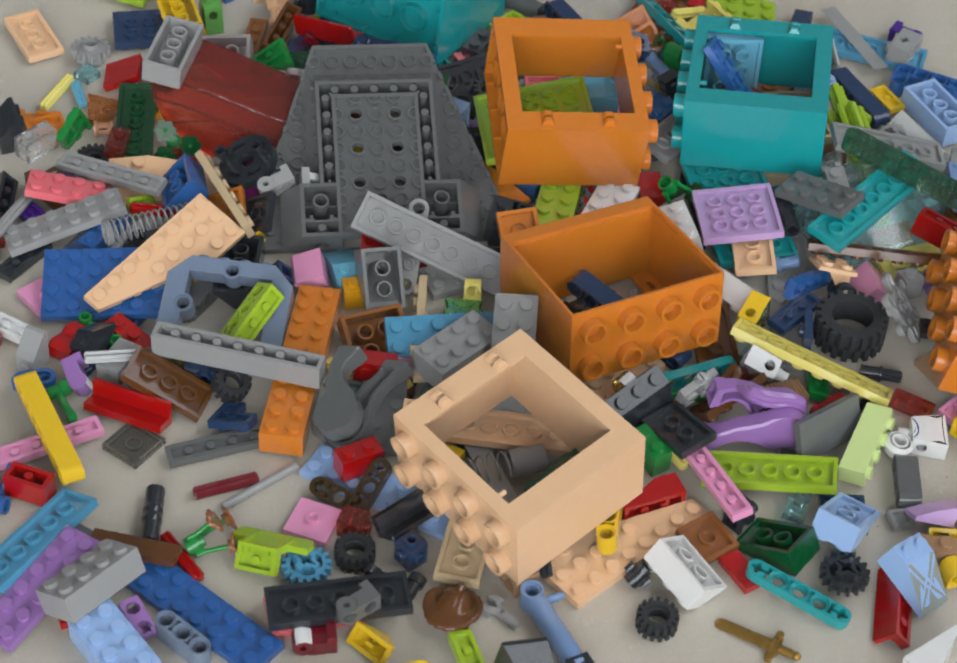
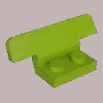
[234,526,314,577]

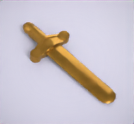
[715,618,801,663]

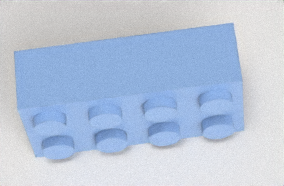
[901,78,957,147]
[68,598,162,663]

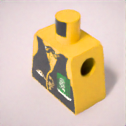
[736,290,771,328]

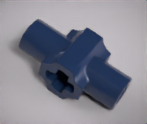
[183,362,227,385]

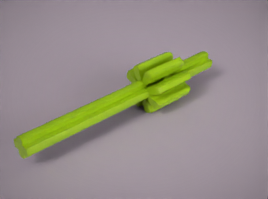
[827,83,891,228]

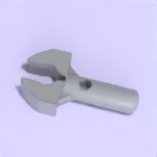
[482,595,520,629]

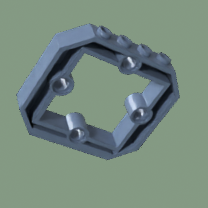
[156,255,294,364]

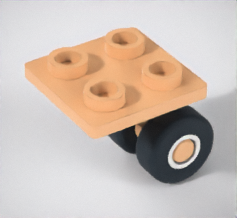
[809,254,858,295]

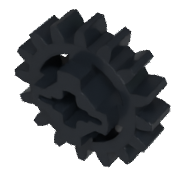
[819,551,871,597]

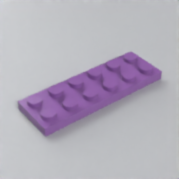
[0,525,100,653]

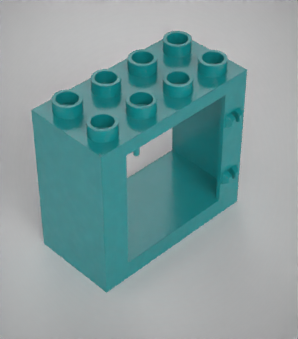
[316,0,506,65]
[671,15,834,177]

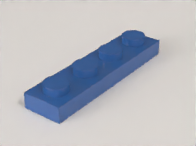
[783,268,831,300]

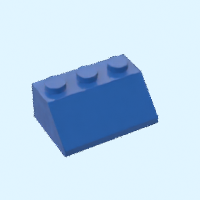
[161,153,209,211]
[62,213,131,249]

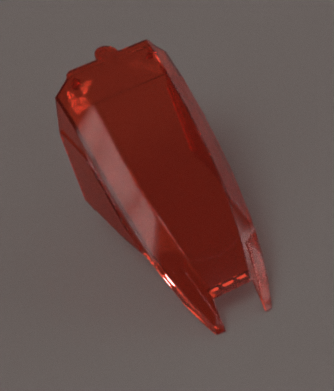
[151,40,361,157]

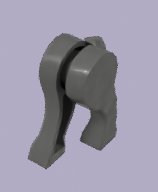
[311,345,414,449]

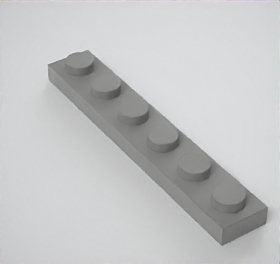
[56,150,168,197]

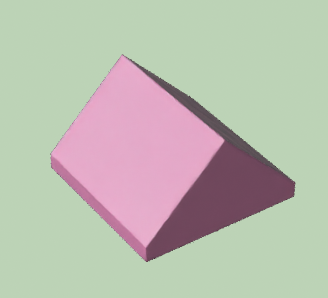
[290,247,331,288]
[849,260,886,304]

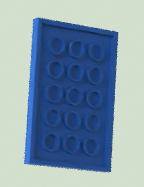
[40,247,165,322]

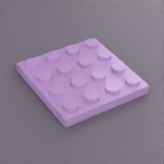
[692,183,785,246]

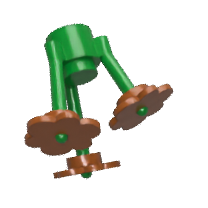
[183,507,238,558]

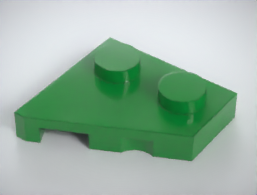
[251,37,295,74]
[55,107,93,150]

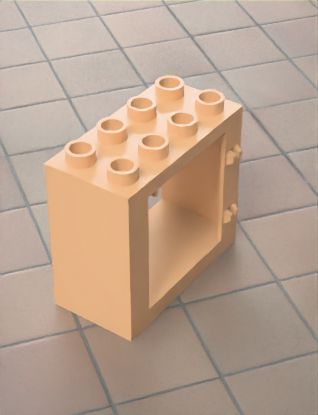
[391,329,646,585]

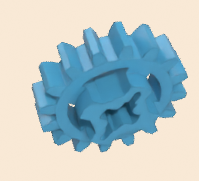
[281,546,332,584]

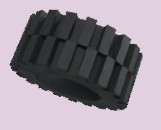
[813,290,889,363]

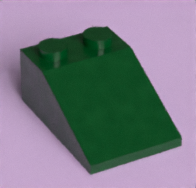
[736,517,820,576]

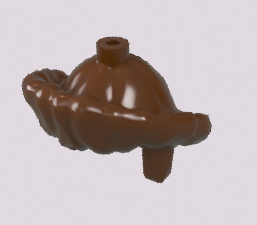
[422,583,483,632]

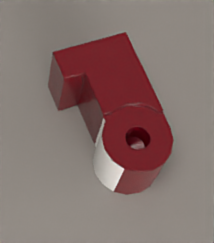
[291,621,337,656]

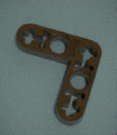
[309,457,392,519]

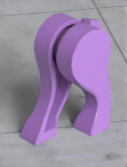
[705,377,807,451]

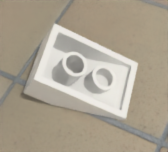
[902,624,957,663]

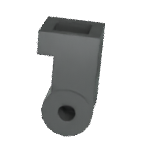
[336,579,381,625]

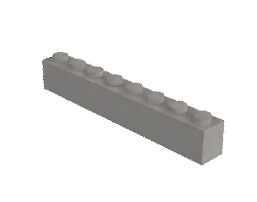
[151,321,326,389]

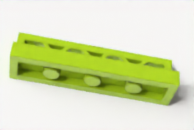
[219,282,285,340]

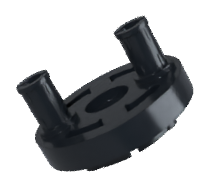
[214,134,278,189]

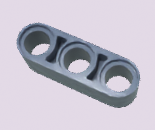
[155,610,212,663]

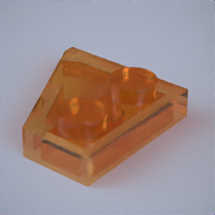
[88,94,118,129]

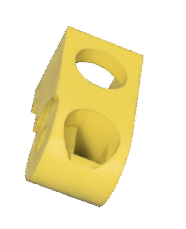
[463,278,482,301]

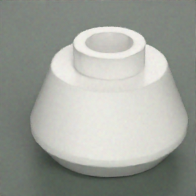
[884,431,913,458]

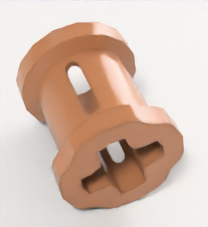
[93,120,115,137]

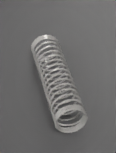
[101,202,188,246]

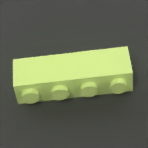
[838,402,895,487]

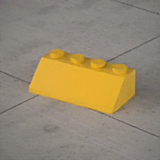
[156,0,207,35]

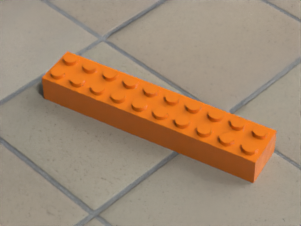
[259,284,341,457]

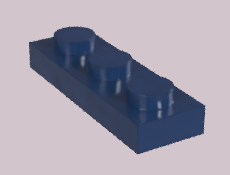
[767,290,821,335]

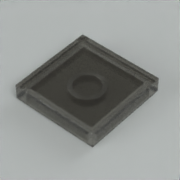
[102,423,166,469]

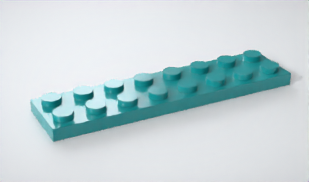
[807,149,935,254]

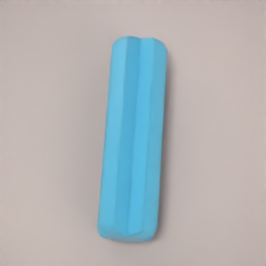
[71,80,88,109]

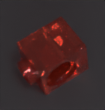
[336,504,373,537]

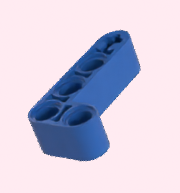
[888,64,957,100]

